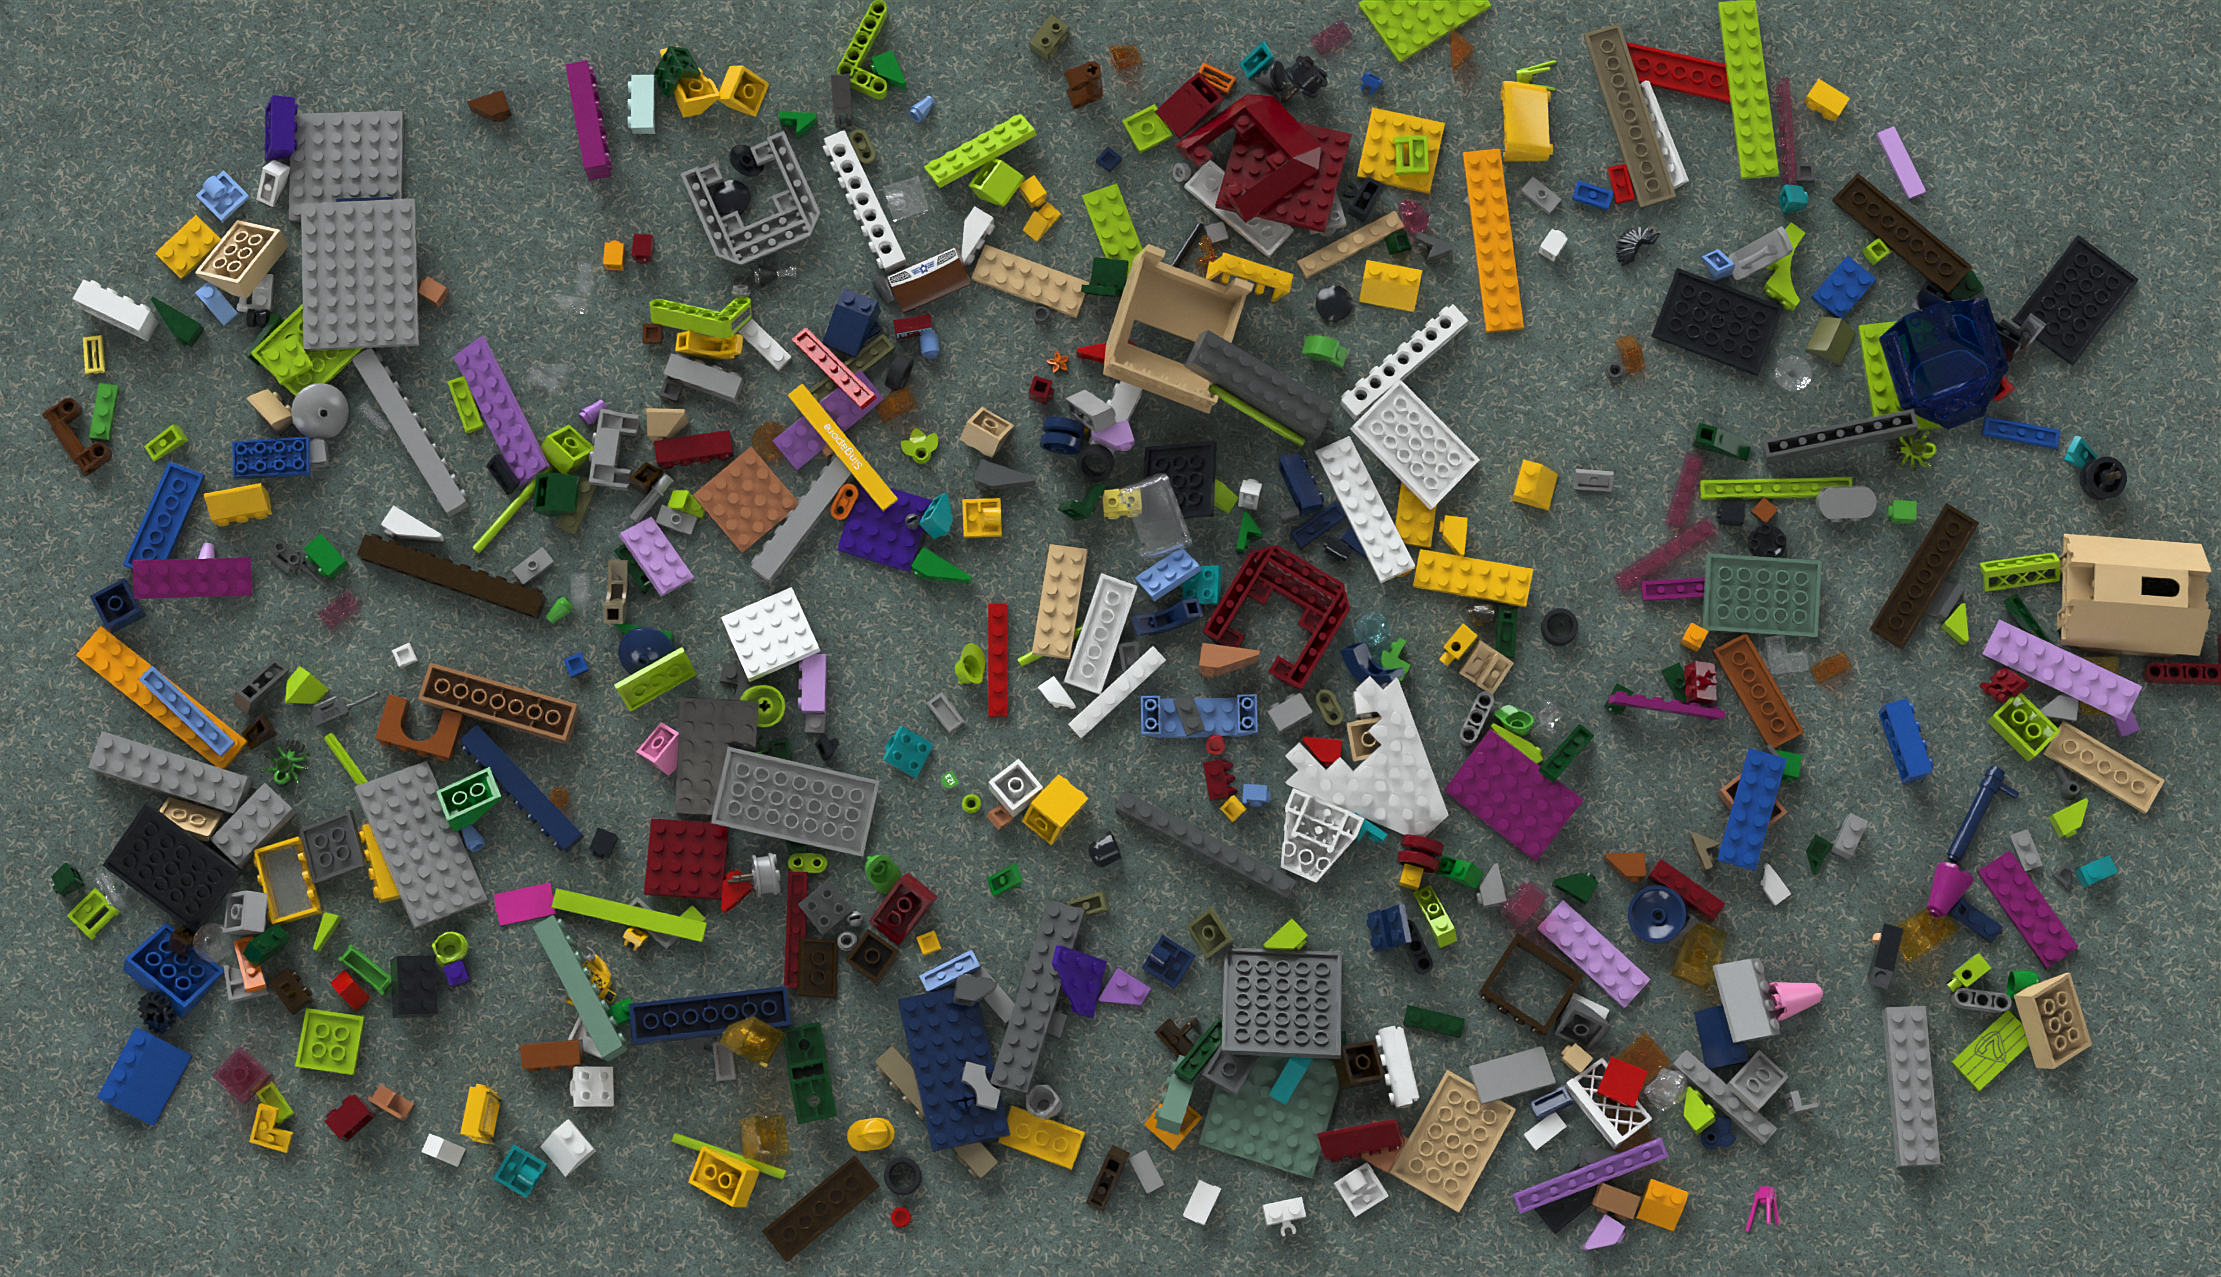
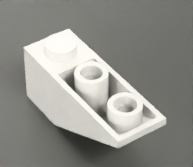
[961,206,995,266]

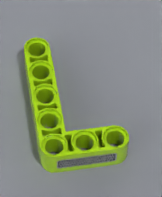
[649,297,752,338]

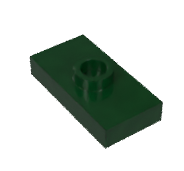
[1661,662,1686,704]

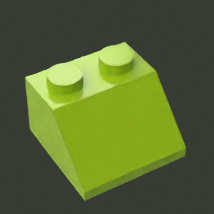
[541,425,594,474]

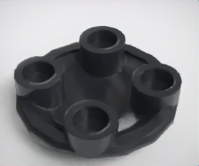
[713,180,750,215]
[1315,285,1353,322]
[1748,523,1787,558]

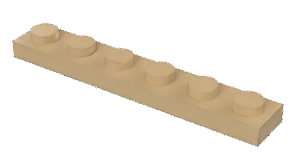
[1297,211,1404,279]

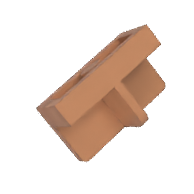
[367,1084,415,1122]

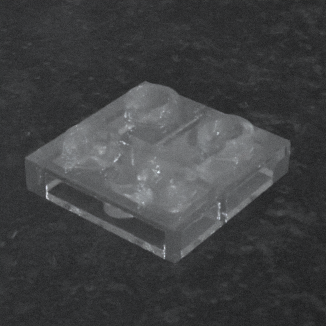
[883,176,929,223]
[95,869,133,911]

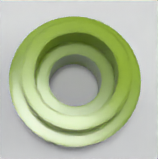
[962,794,981,814]

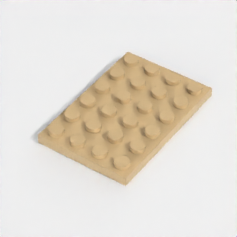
[1390,1070,1516,1213]

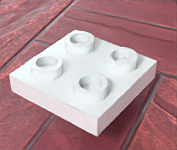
[570,1066,614,1107]
[1334,1162,1389,1217]

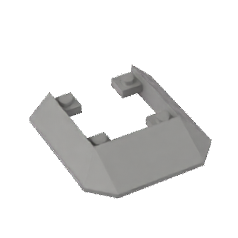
[680,131,820,266]

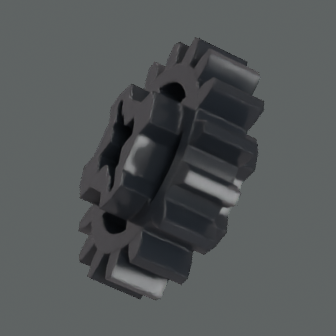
[137,992,177,1034]

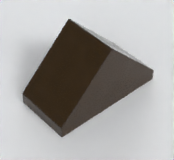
[628,462,662,495]
[242,713,277,750]
[168,926,202,958]

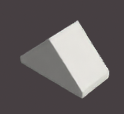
[421,1134,466,1167]

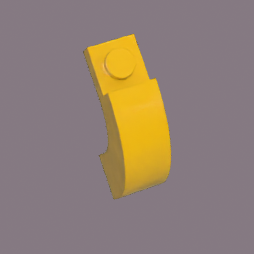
[675,331,743,360]

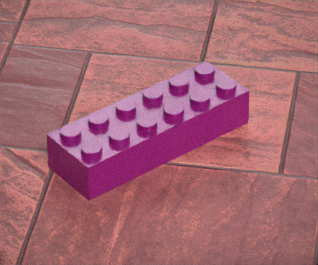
[565,60,613,181]

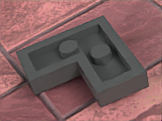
[2000,313,2046,354]
[719,662,760,700]

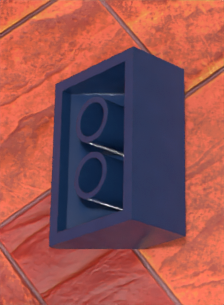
[1278,454,1325,518]
[1694,1005,1748,1070]

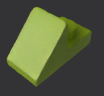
[667,490,706,519]

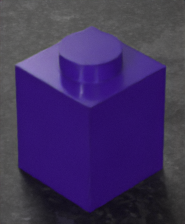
[443,960,472,988]

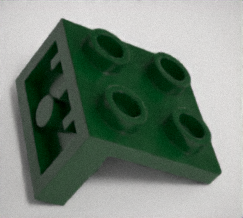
[653,46,701,98]
[1081,257,1129,298]
[1057,483,1105,521]

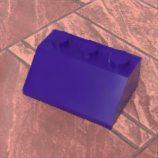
[265,95,298,161]

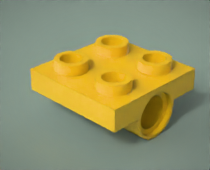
[962,498,1002,538]

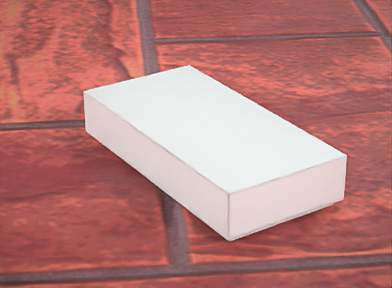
[1523,1112,1567,1151]

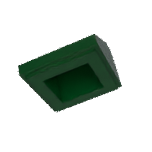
[1385,232,1412,255]

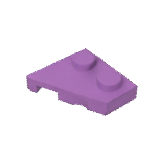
[1098,968,1151,1006]

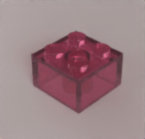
[1501,881,1548,930]
[212,1046,273,1104]

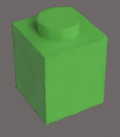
[1887,500,1917,524]

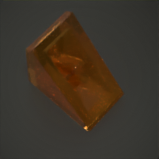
[1449,31,1474,72]
[1109,45,1143,73]
[1614,334,1645,375]

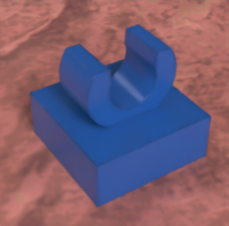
[1360,72,1384,95]

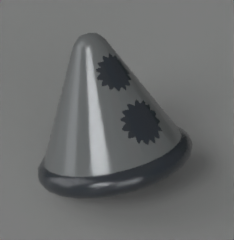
[1254,61,1286,92]

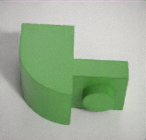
[1302,336,1348,367]
[1380,638,1410,684]

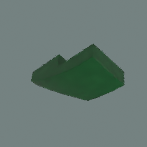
[1806,834,1833,875]

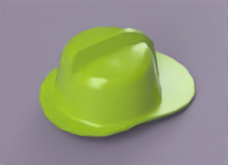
[954,643,986,684]

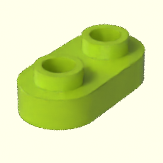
[788,853,827,874]

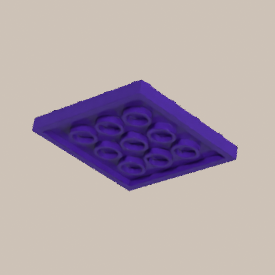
[837,483,933,573]

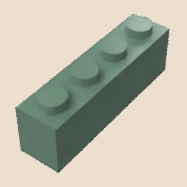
[1154,1055,1198,1135]

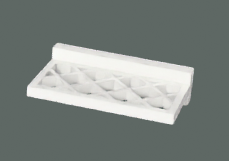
[1565,1057,1652,1149]

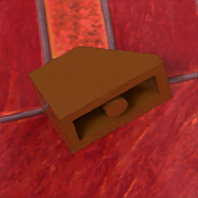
[1604,853,1646,882]

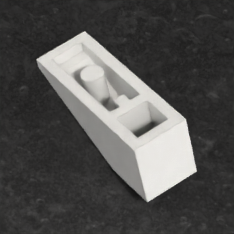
[1238,479,1262,510]
[381,505,444,542]

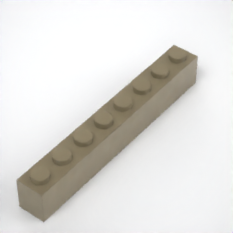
[875,1046,999,1180]

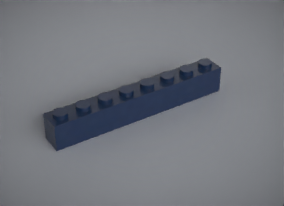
[460,725,584,852]

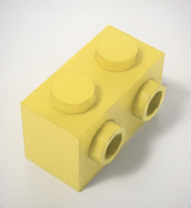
[1102,487,1142,519]

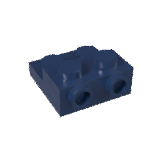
[1367,904,1412,952]

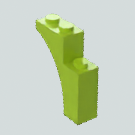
[1763,222,1806,311]

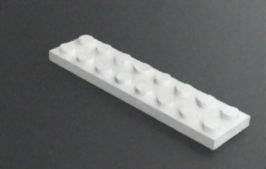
[1315,436,1415,584]

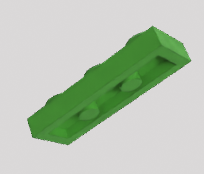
[89,383,119,441]

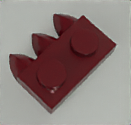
[1203,759,1238,801]

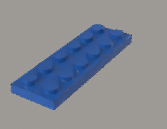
[123,461,205,570]
[1717,748,1787,871]

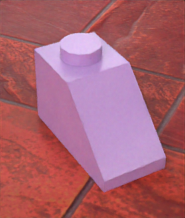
[1091,419,1135,452]
[1582,1214,1626,1251]

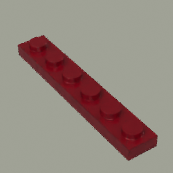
[784,871,808,989]

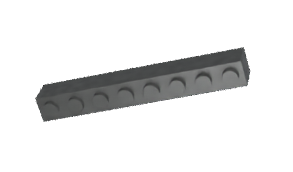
[1762,409,1918,465]

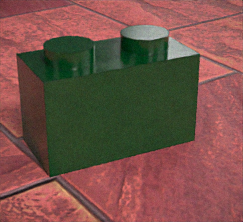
[243,923,291,968]

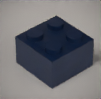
[90,578,147,634]

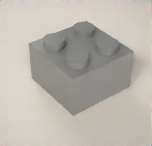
[224,890,268,935]

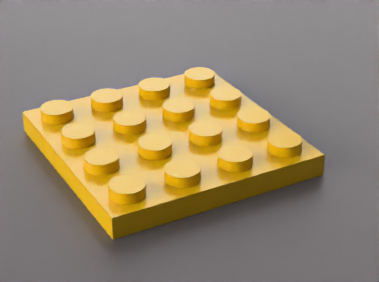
[1357,107,1445,194]

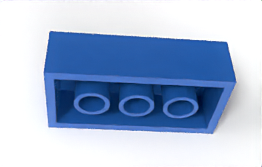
[1878,698,1933,785]

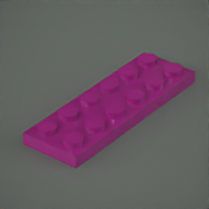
[132,557,252,599]
[1977,850,2078,969]

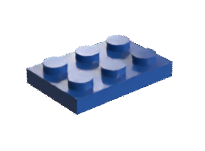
[1811,255,1876,319]

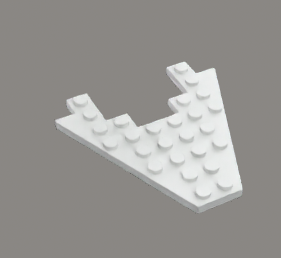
[1285,676,1449,837]

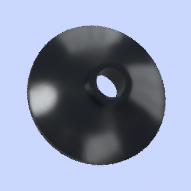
[729,145,764,177]

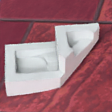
[1760,863,1791,905]

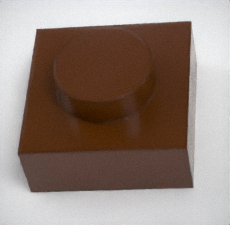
[642,324,662,344]

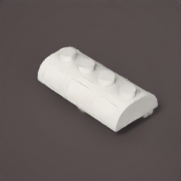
[1375,1026,1419,1109]

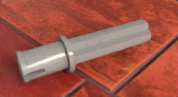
[630,473,674,523]

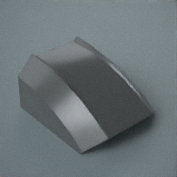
[1554,999,1611,1050]

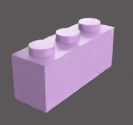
[798,654,827,714]

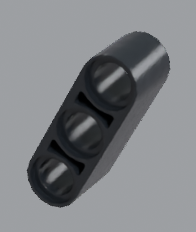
[1403,919,1433,975]

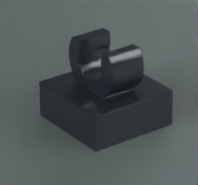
[815,735,840,761]

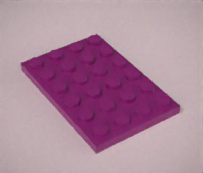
[1444,729,1584,861]

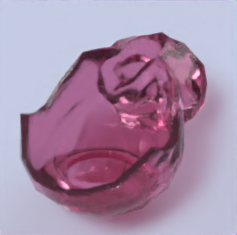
[1398,199,1430,233]

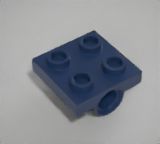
[1142,935,1196,989]

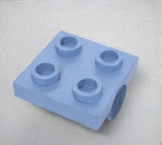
[196,170,250,223]

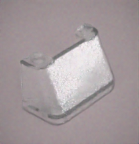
[1118,473,1193,561]

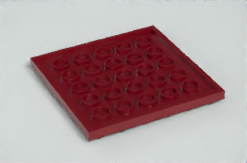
[1215,122,1352,233]

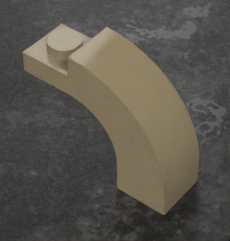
[603,560,629,624]

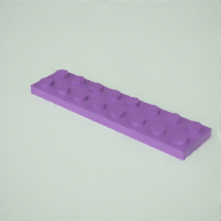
[453,337,550,486]

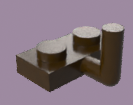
[1154,1018,1199,1058]

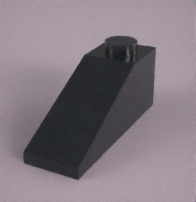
[1867,923,1903,989]

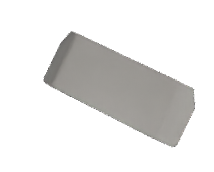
[1729,226,1793,281]

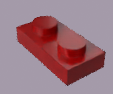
[1607,164,1635,204]

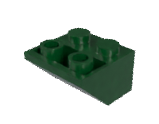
[533,472,580,517]

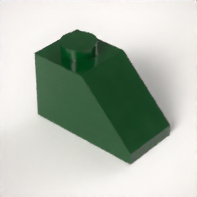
[51,863,85,896]
[1552,872,1599,905]

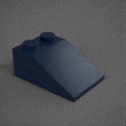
[822,288,881,358]

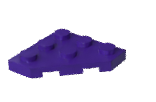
[1052,945,1107,1018]

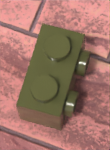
[1029,14,1070,61]

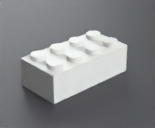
[73,280,159,342]

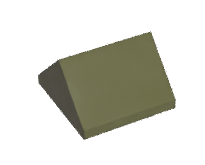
[1806,316,1855,365]
[1186,907,1233,959]

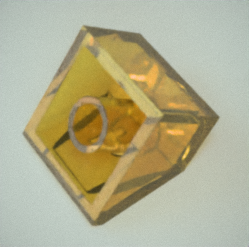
[739,1115,789,1159]

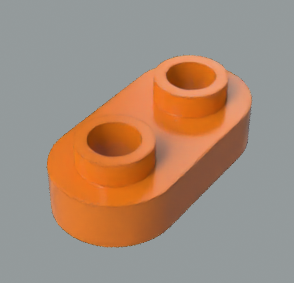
[830,484,859,520]

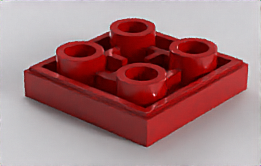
[1597,1057,1648,1109]

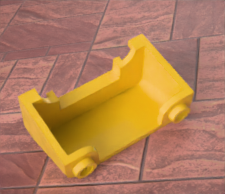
[1501,81,1553,162]

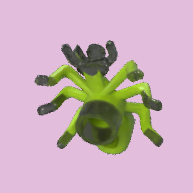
[1889,429,1937,471]

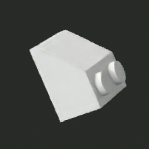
[541,1119,596,1177]

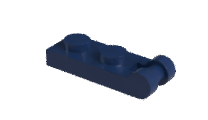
[1947,897,2003,943]

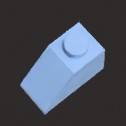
[195,282,238,326]

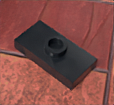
[486,453,520,496]

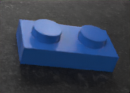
[1572,180,1614,211]

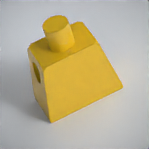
[1439,623,1478,667]

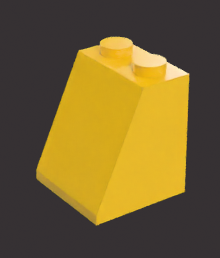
[1022,774,1088,846]

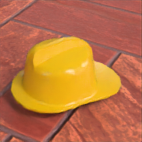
[847,1118,895,1151]

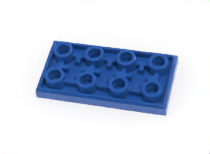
[232,437,310,480]

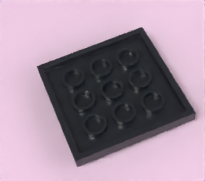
[1142,441,1217,522]

